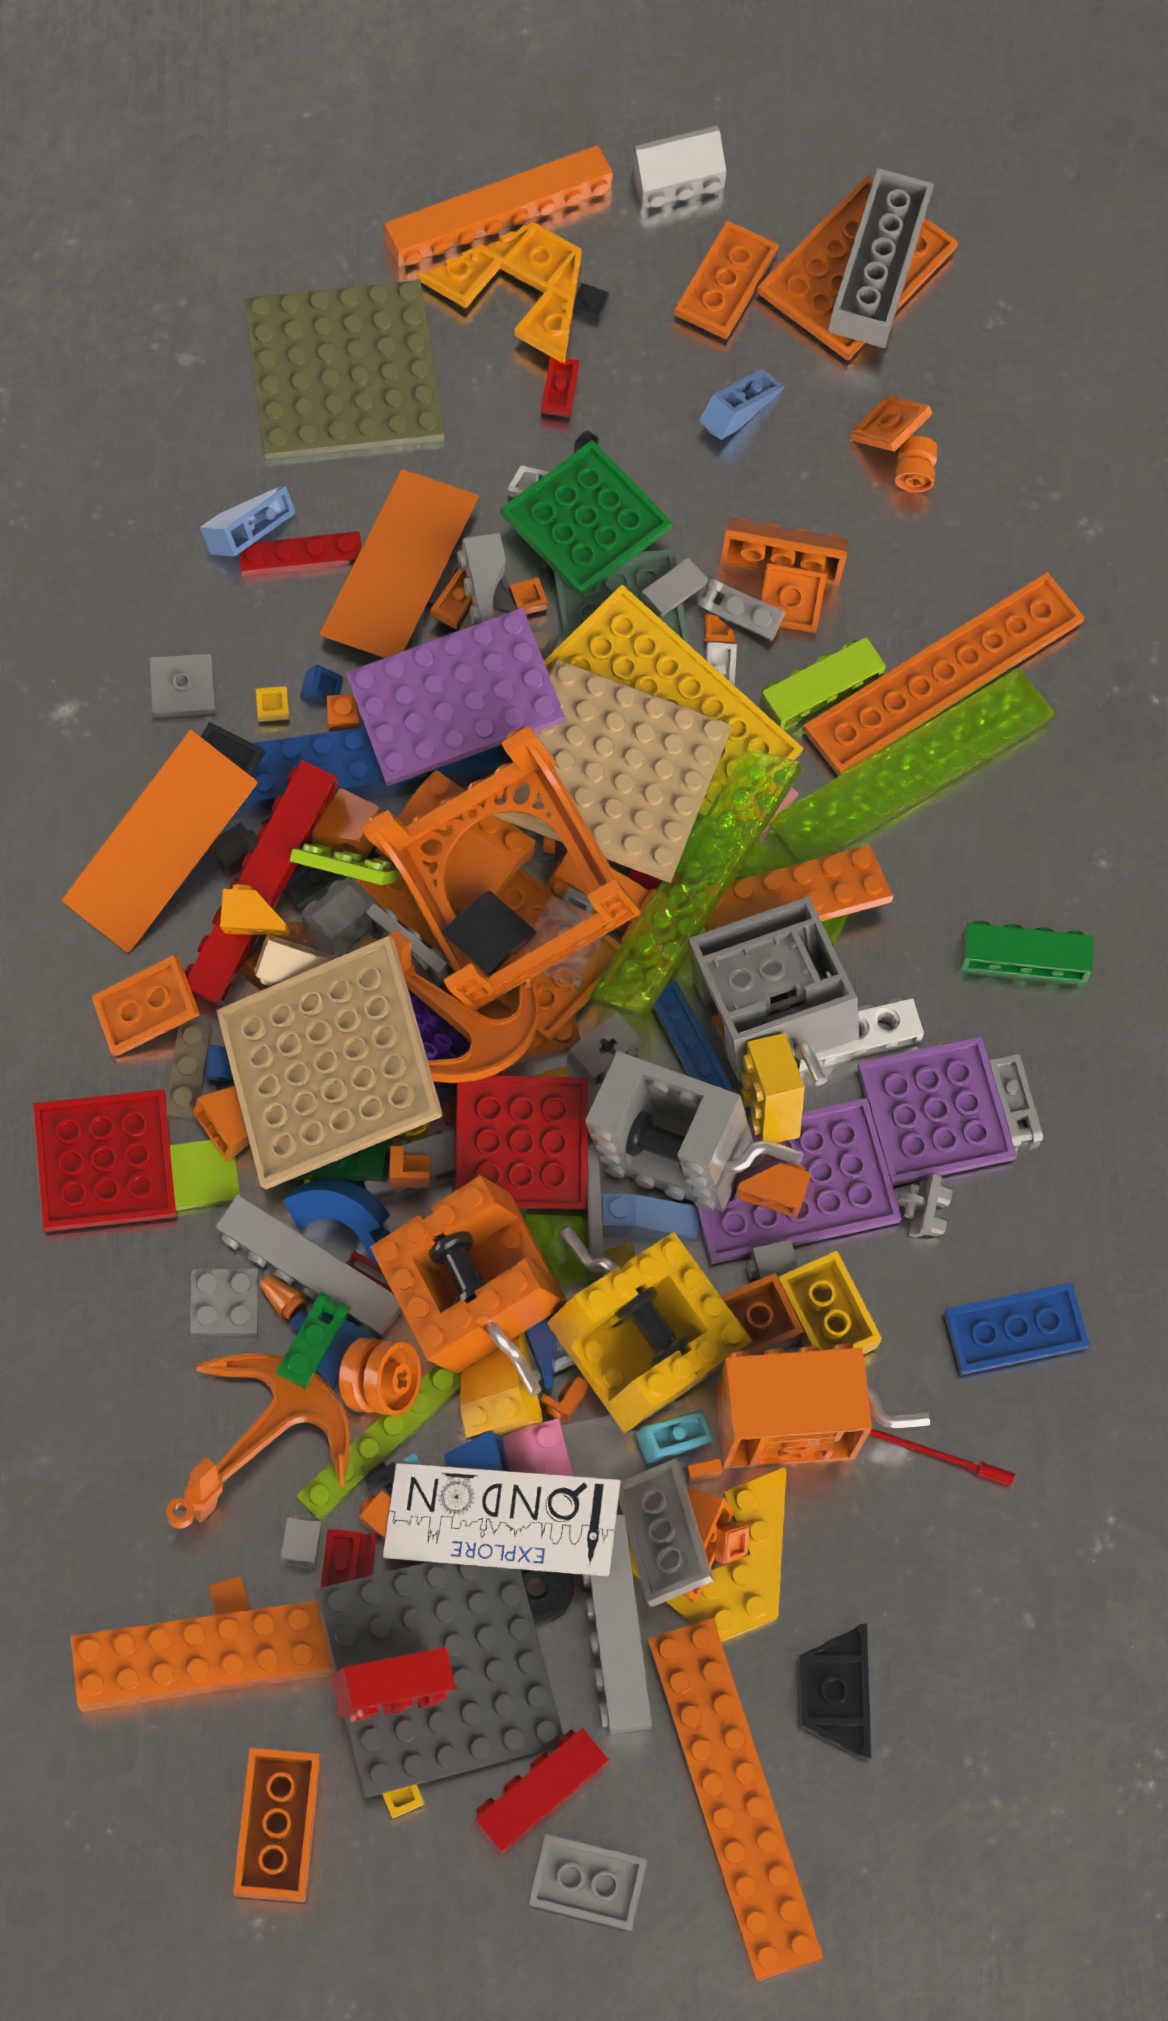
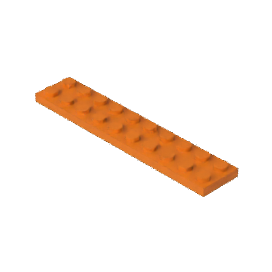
[803,572,1085,777]
[647,1618,824,1981]

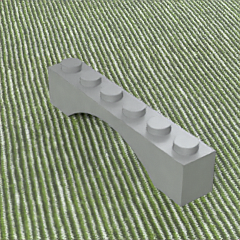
[457,533,506,625]

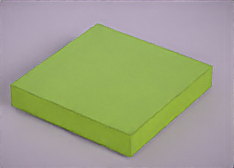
[170,1140,240,1211]

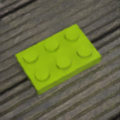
[290,842,400,885]

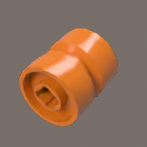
[895,435,938,492]

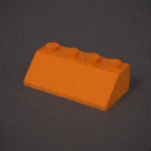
[720,518,848,586]

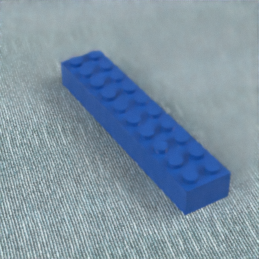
[230,727,501,820]

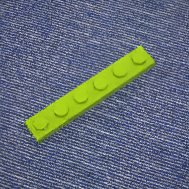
[296,1364,461,1522]

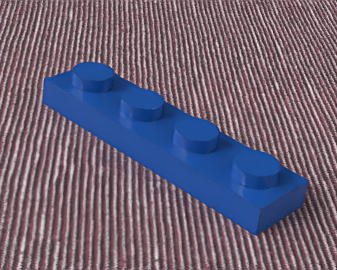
[647,981,734,1092]

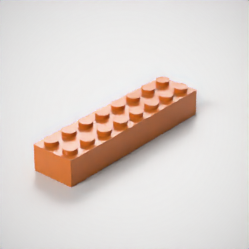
[71,1601,334,1712]

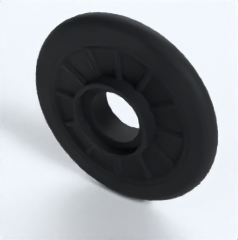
[520,1569,574,1624]

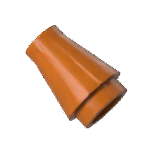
[259,1274,308,1321]

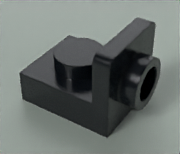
[365,1461,396,1497]

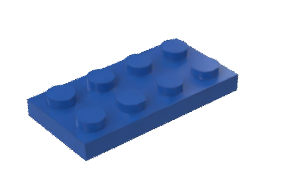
[944,1283,1090,1375]

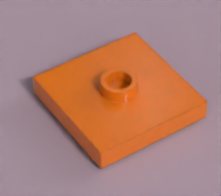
[850,395,933,452]
[760,562,827,635]

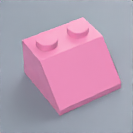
[502,1419,573,1476]

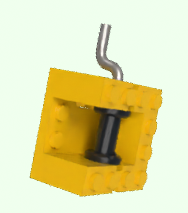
[547,1226,753,1434]

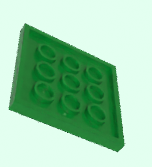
[500,440,673,598]

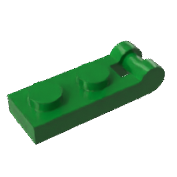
[276,1292,351,1391]

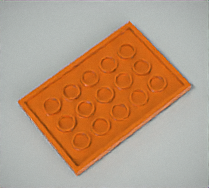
[757,175,958,361]

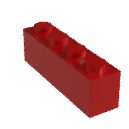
[474,1727,610,1855]

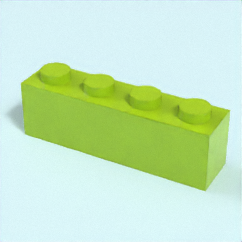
[759,637,886,731]

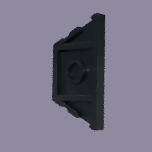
[798,1624,871,1760]

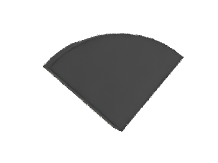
[574,430,599,453]

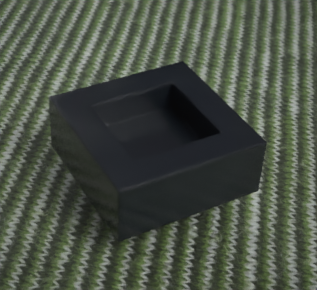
[573,283,609,322]

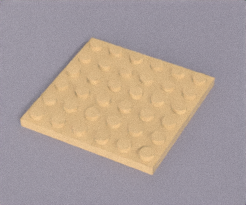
[493,660,732,883]
[216,936,443,1189]

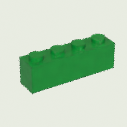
[961,921,1094,983]

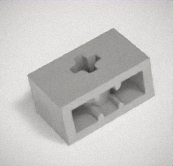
[567,1011,643,1085]

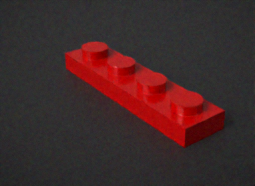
[239,531,362,577]

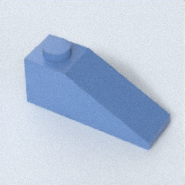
[699,369,784,440]
[200,486,296,556]
[601,1193,699,1240]

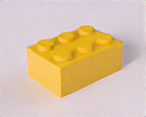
[740,1033,805,1143]
[778,1251,882,1354]

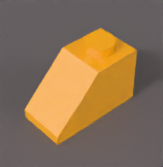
[220,884,290,936]

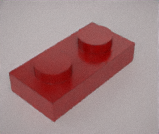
[541,356,580,418]

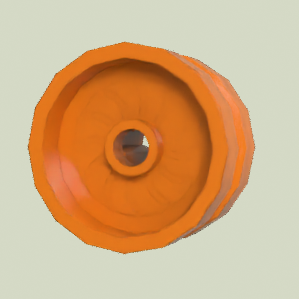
[339,1338,421,1416]

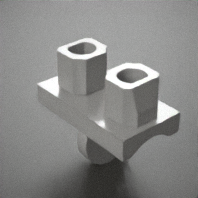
[897,1174,953,1238]

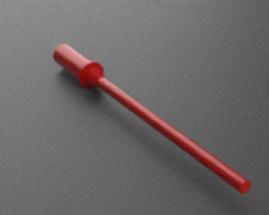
[869,1428,1015,1486]

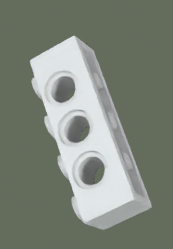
[794,998,924,1072]

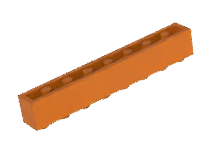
[384,145,613,267]

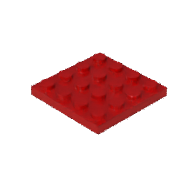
[455,1076,588,1209]
[33,1089,177,1232]

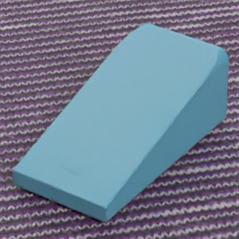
[636,1410,714,1464]

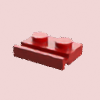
[320,1529,377,1588]

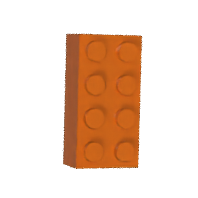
[233,1748,321,1903]

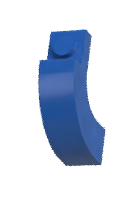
[283,1178,391,1266]

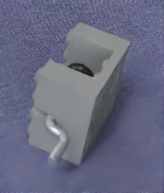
[688,897,859,1086]
[585,1051,803,1212]

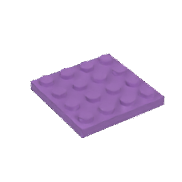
[857,1037,1017,1186]

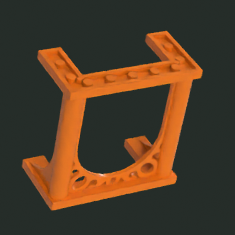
[360,726,641,1011]

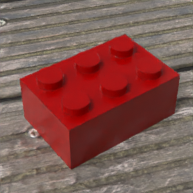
[331,1647,456,1722]

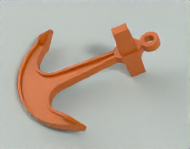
[360,929,540,1083]
[166,1353,350,1528]

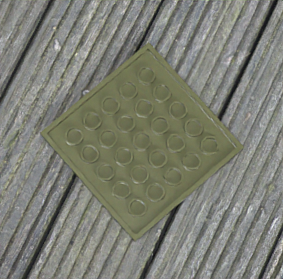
[244,280,445,460]

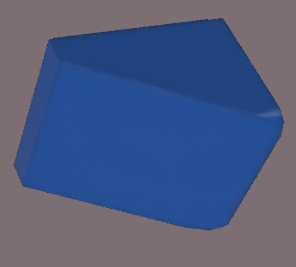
[300,664,343,703]

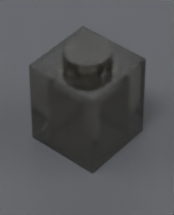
[210,822,259,878]

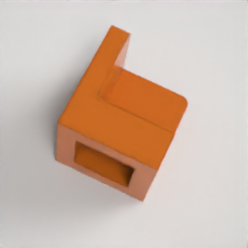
[390,1146,430,1188]

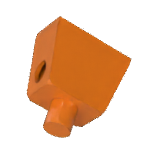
[311,788,381,859]
[193,1086,250,1161]

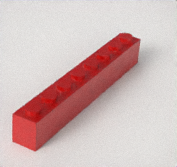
[185,760,339,1008]

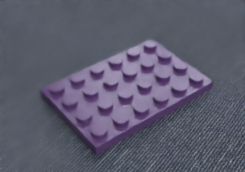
[346,608,566,787]
[694,1098,902,1264]

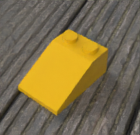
[460,1333,543,1440]

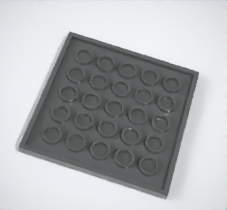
[314,1562,563,1798]

